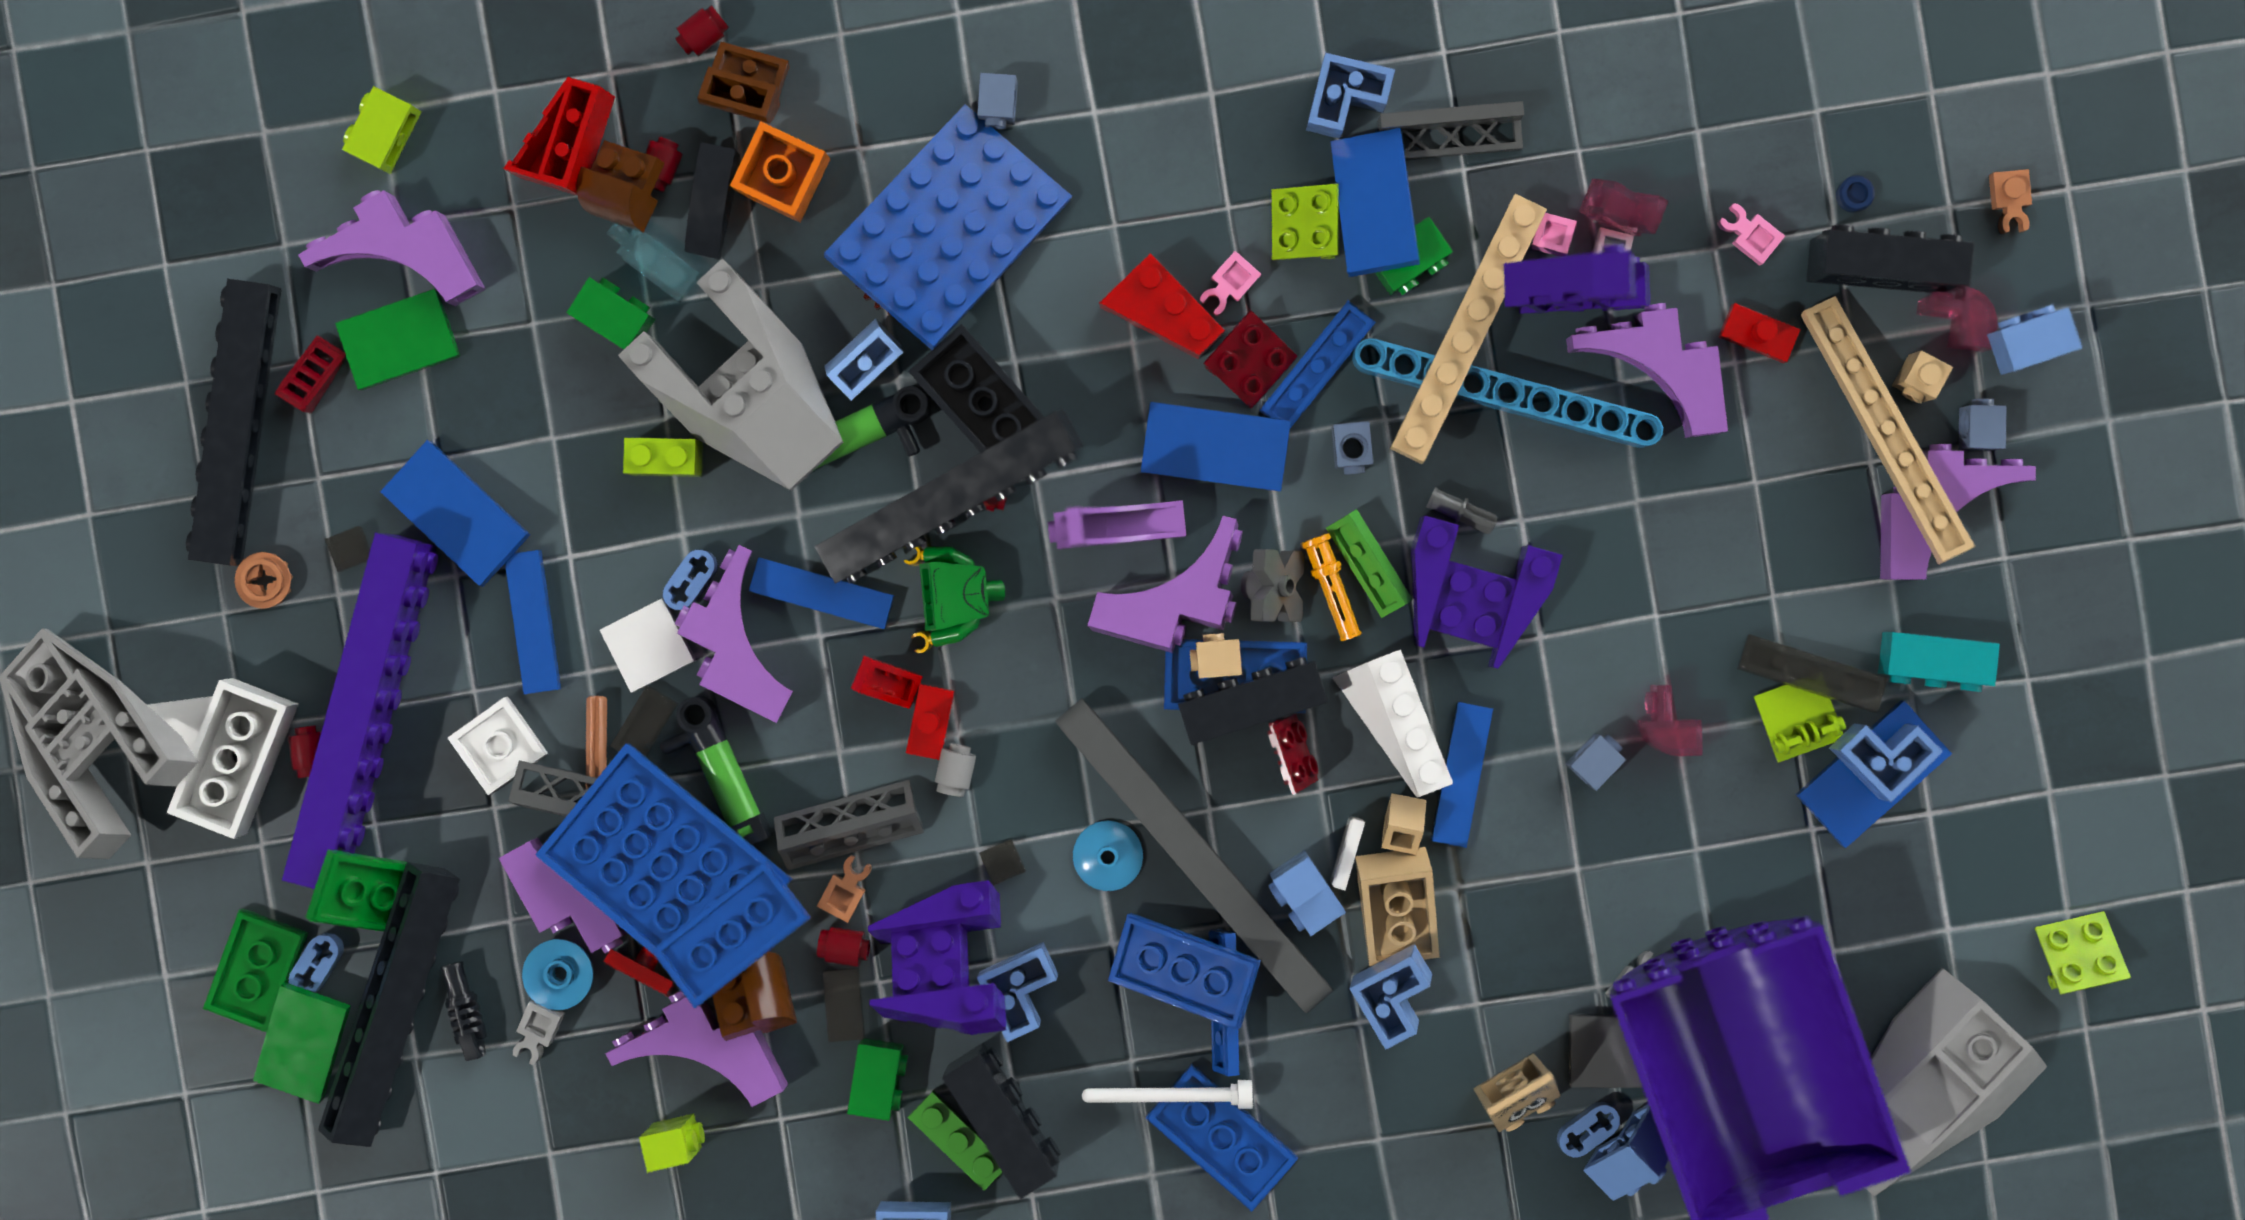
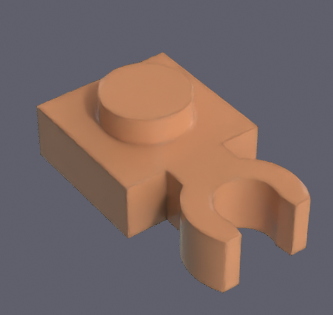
[1989,169,2032,234]
[817,855,872,923]

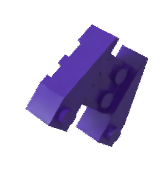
[1504,245,1651,314]
[1411,516,1563,669]
[868,880,1006,1035]

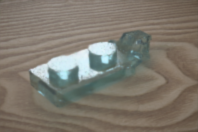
[606,222,701,303]

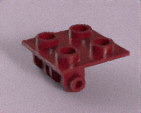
[1203,310,1298,409]
[1267,714,1318,795]

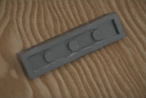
[1377,101,1524,160]
[508,760,597,817]
[774,780,924,870]

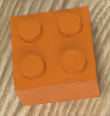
[730,121,830,223]

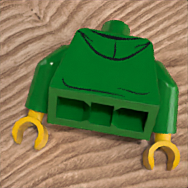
[903,546,1005,653]

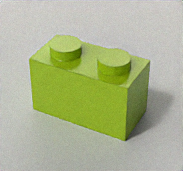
[342,86,421,175]
[623,438,703,477]
[639,1113,705,1173]

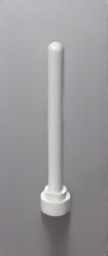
[1082,1080,1253,1109]

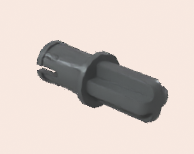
[1426,487,1498,534]

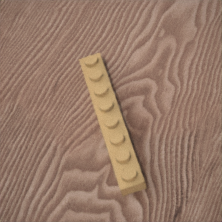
[1390,194,1547,464]
[1801,296,1975,565]

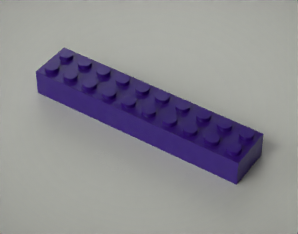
[282,533,438,889]

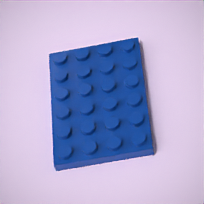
[824,104,1072,351]
[535,743,792,955]

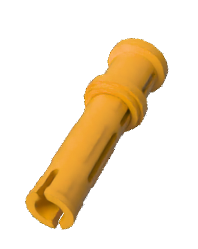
[1300,533,1362,642]

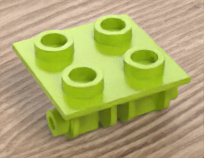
[1271,184,1339,260]
[1753,672,1846,763]
[2034,911,2131,995]

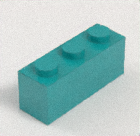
[1878,632,2000,692]

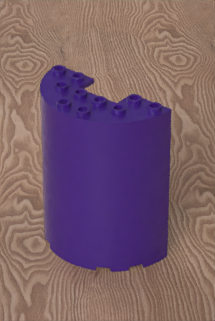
[1609,916,1911,1220]

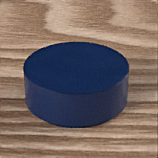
[1836,175,1875,213]

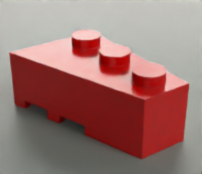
[503,77,615,196]
[1099,253,1225,359]

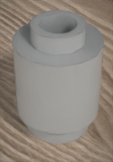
[935,743,976,797]

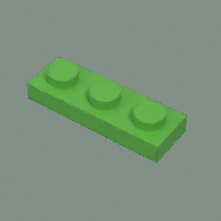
[1326,509,1413,618]
[908,1090,1002,1191]

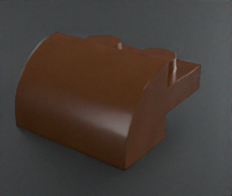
[697,41,790,124]
[577,140,665,233]
[713,952,797,1041]

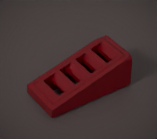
[274,335,347,414]

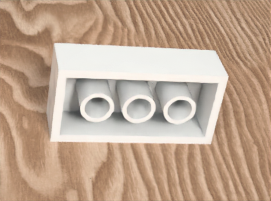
[167,678,299,839]

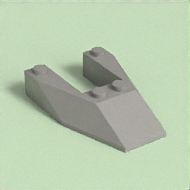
[618,258,844,491]
[0,628,199,859]

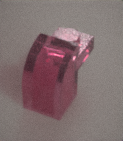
[1579,179,1669,237]
[1916,287,1998,353]
[1637,684,1703,756]

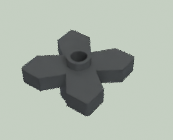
[1241,549,1305,622]

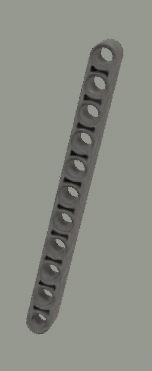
[1055,698,1334,1014]

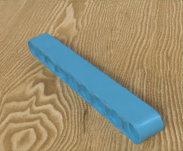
[1352,338,1663,448]

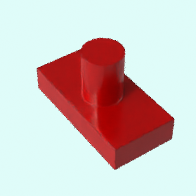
[1718,303,1801,363]
[851,656,923,709]
[906,684,955,760]
[604,946,675,997]

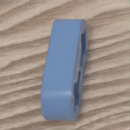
[663,550,717,610]
[289,933,344,993]
[1557,1102,1620,1158]

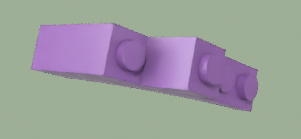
[298,190,486,306]
[1566,303,1728,438]
[1880,444,2036,580]
[1048,500,1186,550]
[1088,516,1243,653]
[675,545,793,723]
[498,838,627,954]
[605,990,788,1107]

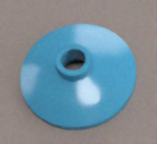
[1073,820,1143,891]
[522,939,594,1010]

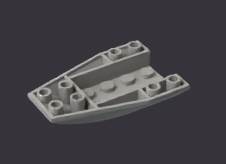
[1866,968,2047,1196]

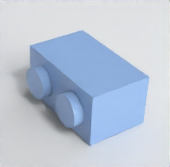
[824,319,903,400]

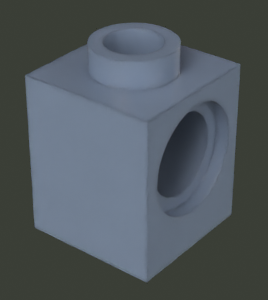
[977,73,1018,129]
[1958,399,2006,451]
[1331,421,1373,475]
[1565,733,1626,791]

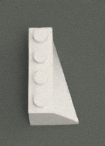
[1332,650,1453,798]

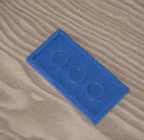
[1330,128,1420,277]
[1141,402,1291,492]
[380,440,531,587]
[1164,639,1307,713]
[1795,700,1952,848]
[651,861,811,1009]
[1108,913,1261,1030]
[1145,1064,1298,1212]

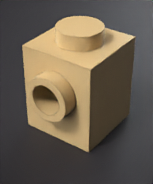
[1892,350,1953,403]
[1190,633,1242,678]
[1381,793,1427,855]

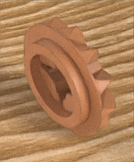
[235,552,293,608]

